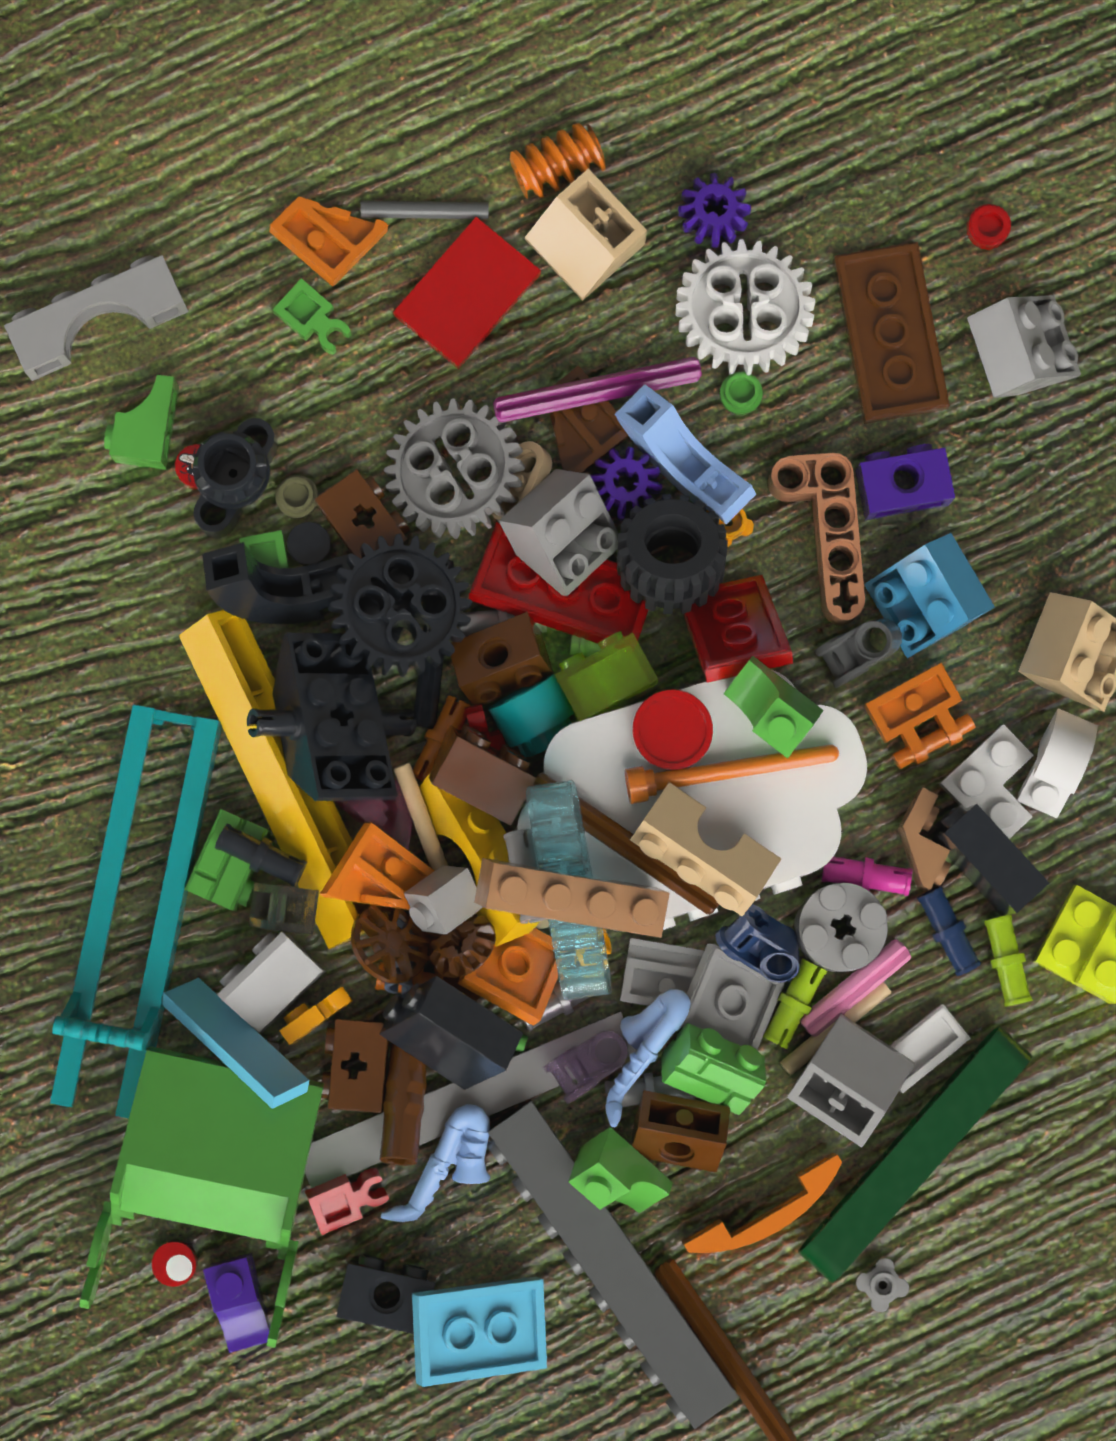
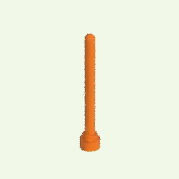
[625,744,839,804]

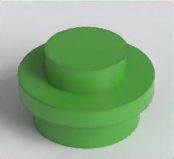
[719,372,763,415]

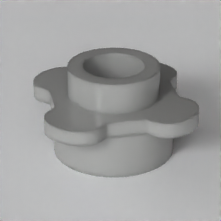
[856,1258,909,1312]

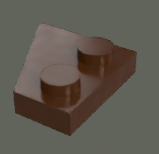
[549,365,629,473]

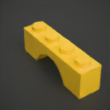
[419,774,540,947]

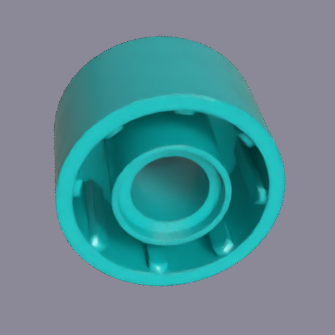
[488,674,574,757]

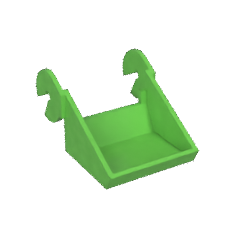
[80,1046,324,1348]

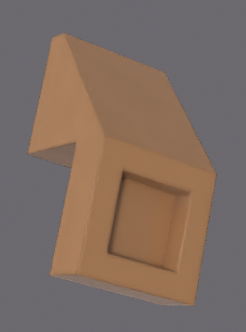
[898,787,951,891]

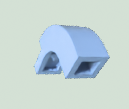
[614,384,756,524]

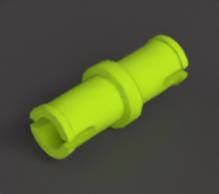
[984,915,1033,1007]
[763,958,828,1049]

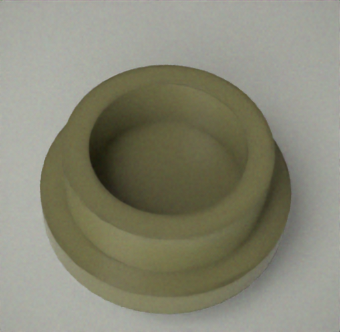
[275,475,319,518]

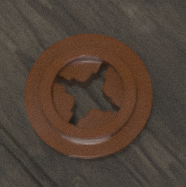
[429,915,496,978]

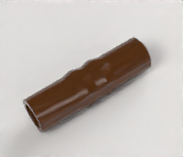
[379,1042,427,1166]

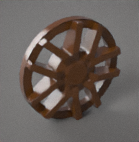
[351,905,430,984]

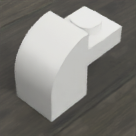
[1017,708,1098,818]

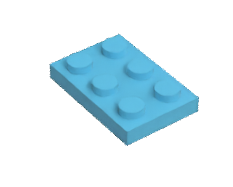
[412,1277,547,1387]

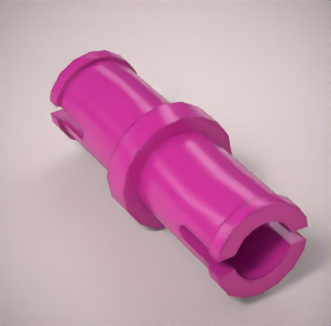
[821,856,913,896]

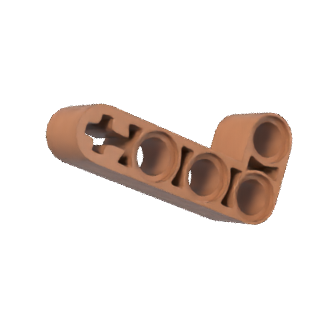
[768,453,865,626]

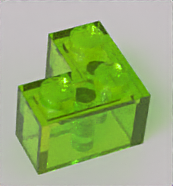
[555,631,658,722]

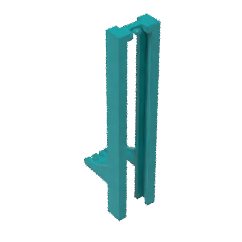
[50,704,222,1119]

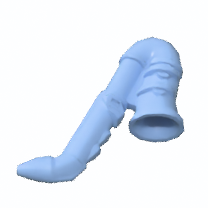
[605,989,691,1127]
[381,1104,490,1222]

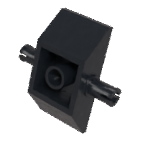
[247,633,416,801]

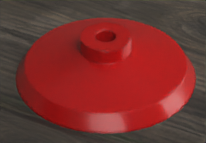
[633,690,713,770]

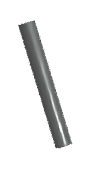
[361,200,489,219]

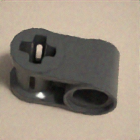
[814,618,902,688]

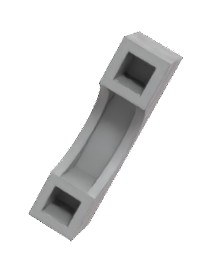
[4,255,188,381]

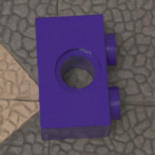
[855,444,955,521]

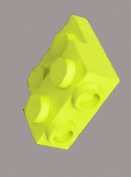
[1033,885,1116,1004]

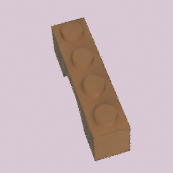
[474,858,670,938]

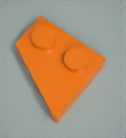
[269,196,389,287]
[320,822,435,910]

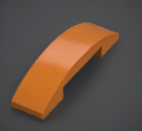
[682,1152,842,1253]

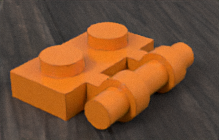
[864,663,976,769]

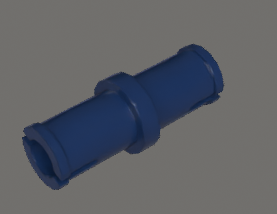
[917,885,981,976]

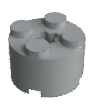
[794,883,888,972]

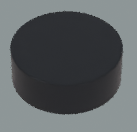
[287,522,331,566]

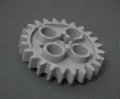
[384,398,525,539]

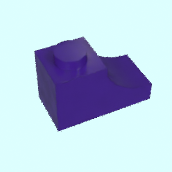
[203,1253,271,1353]

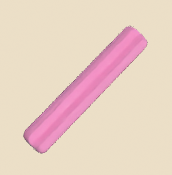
[800,939,911,1037]

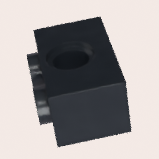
[336,1255,437,1334]

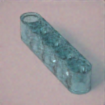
[526,780,611,1000]

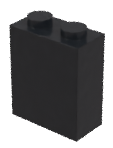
[931,804,1050,916]
[379,976,523,1090]

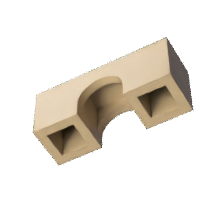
[630,782,781,916]

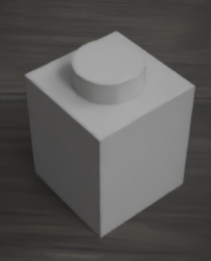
[404,865,483,934]

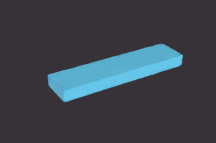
[162,978,309,1109]

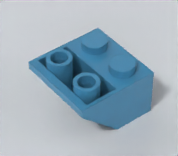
[864,533,995,658]

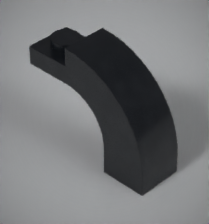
[202,542,352,624]

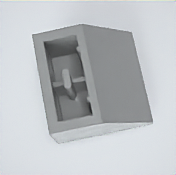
[967,295,1081,398]
[499,469,619,596]
[217,932,326,1033]
[787,1014,915,1148]

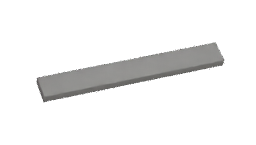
[305,1012,637,1188]

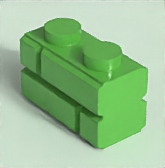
[184,809,275,912]
[661,1023,766,1115]

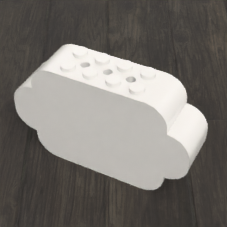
[518,670,867,932]

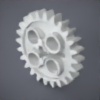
[675,239,815,375]

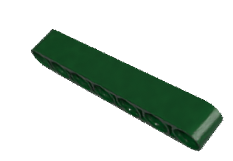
[798,1025,1033,1283]

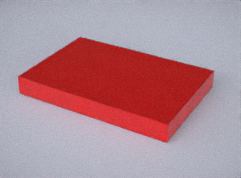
[393,217,541,370]
[683,575,793,683]

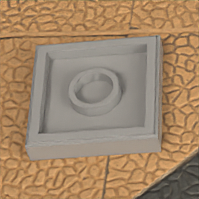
[681,944,785,1050]

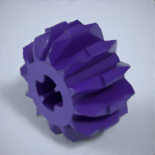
[678,172,751,248]
[590,447,662,521]

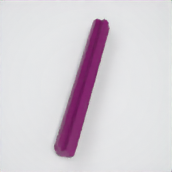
[493,357,702,423]

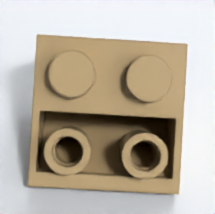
[525,168,647,301]
[1018,592,1116,712]

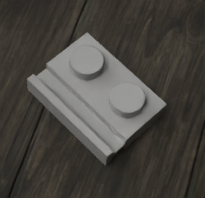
[620,938,704,1006]

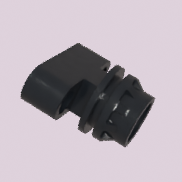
[193,418,278,539]

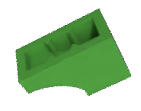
[104,375,179,470]
[724,656,824,758]
[568,1127,673,1213]

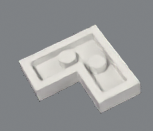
[939,724,1034,839]

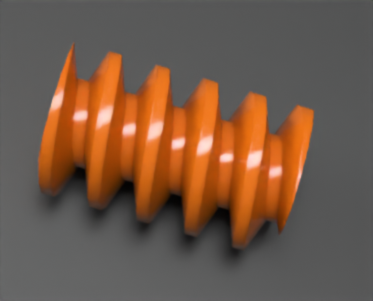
[510,123,606,199]

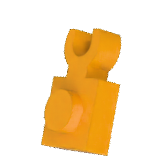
[279,987,353,1045]

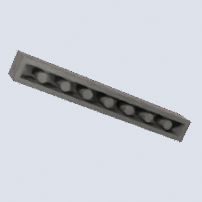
[487,1100,739,1429]

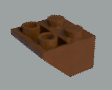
[429,724,537,825]

